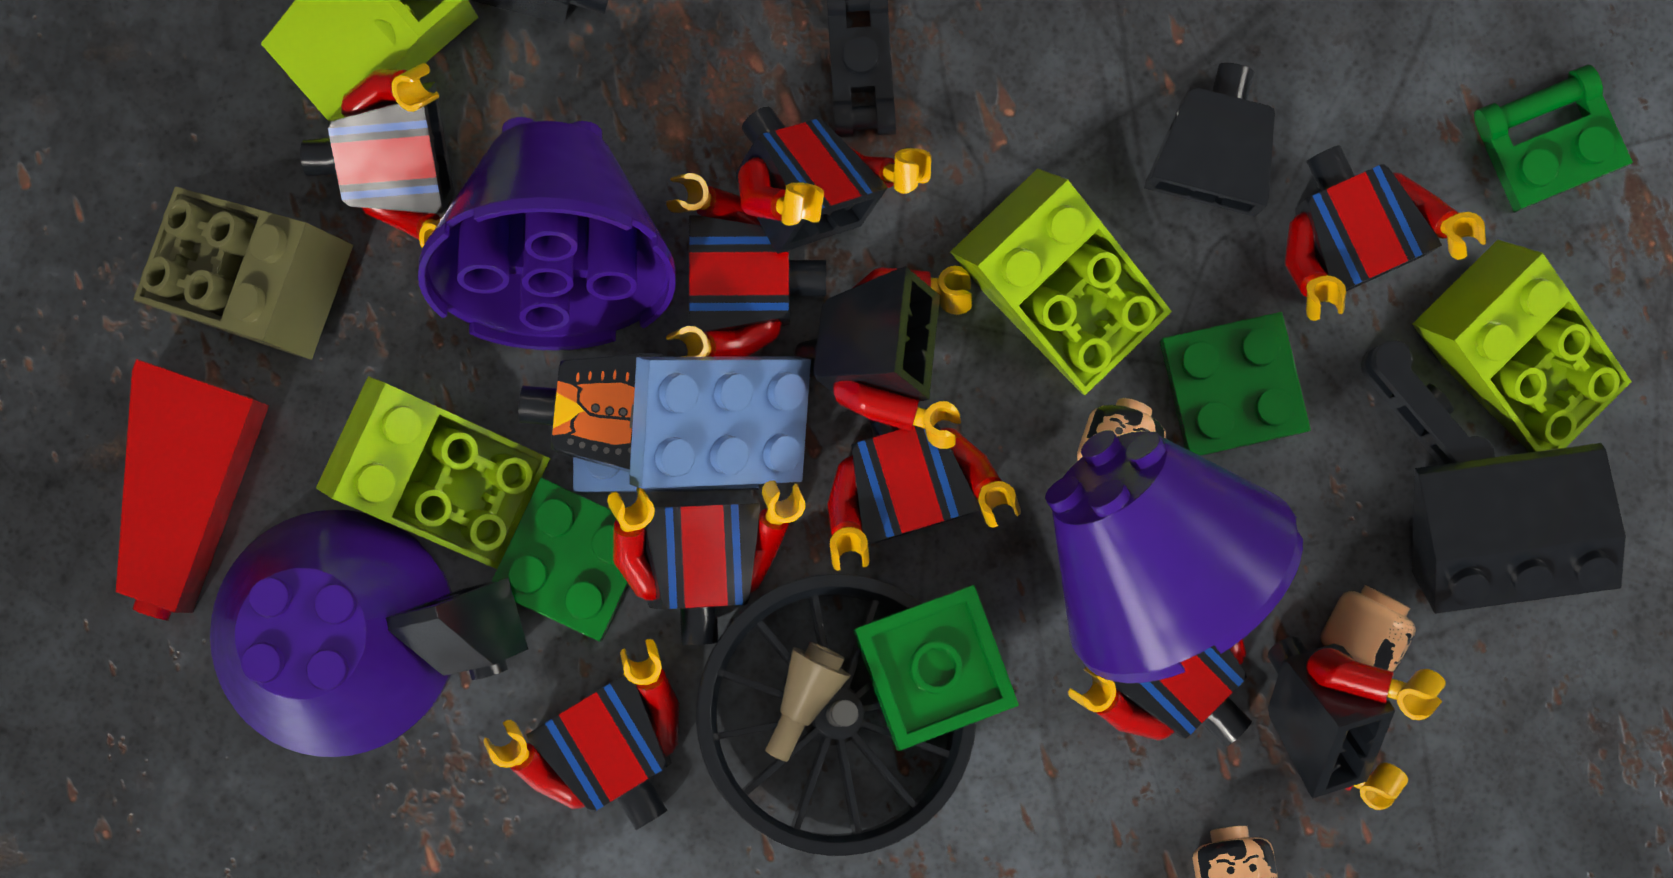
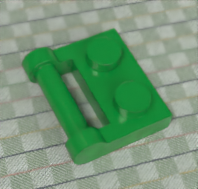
[1474,64,1633,213]

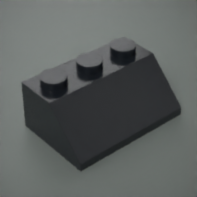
[1412,443,1626,614]

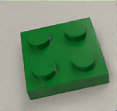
[1159,312,1311,456]
[491,478,629,642]
[853,585,1019,751]

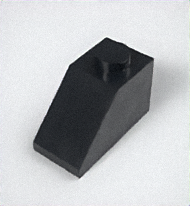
[386,578,528,680]

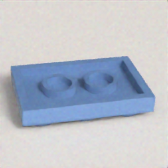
[629,356,811,489]

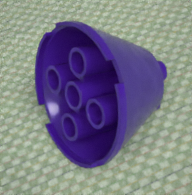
[418,117,676,350]
[1045,430,1303,683]
[210,510,452,757]

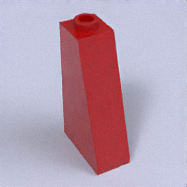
[116,359,269,621]

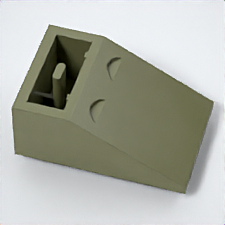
[133,187,353,360]

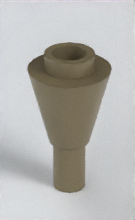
[765,642,851,762]

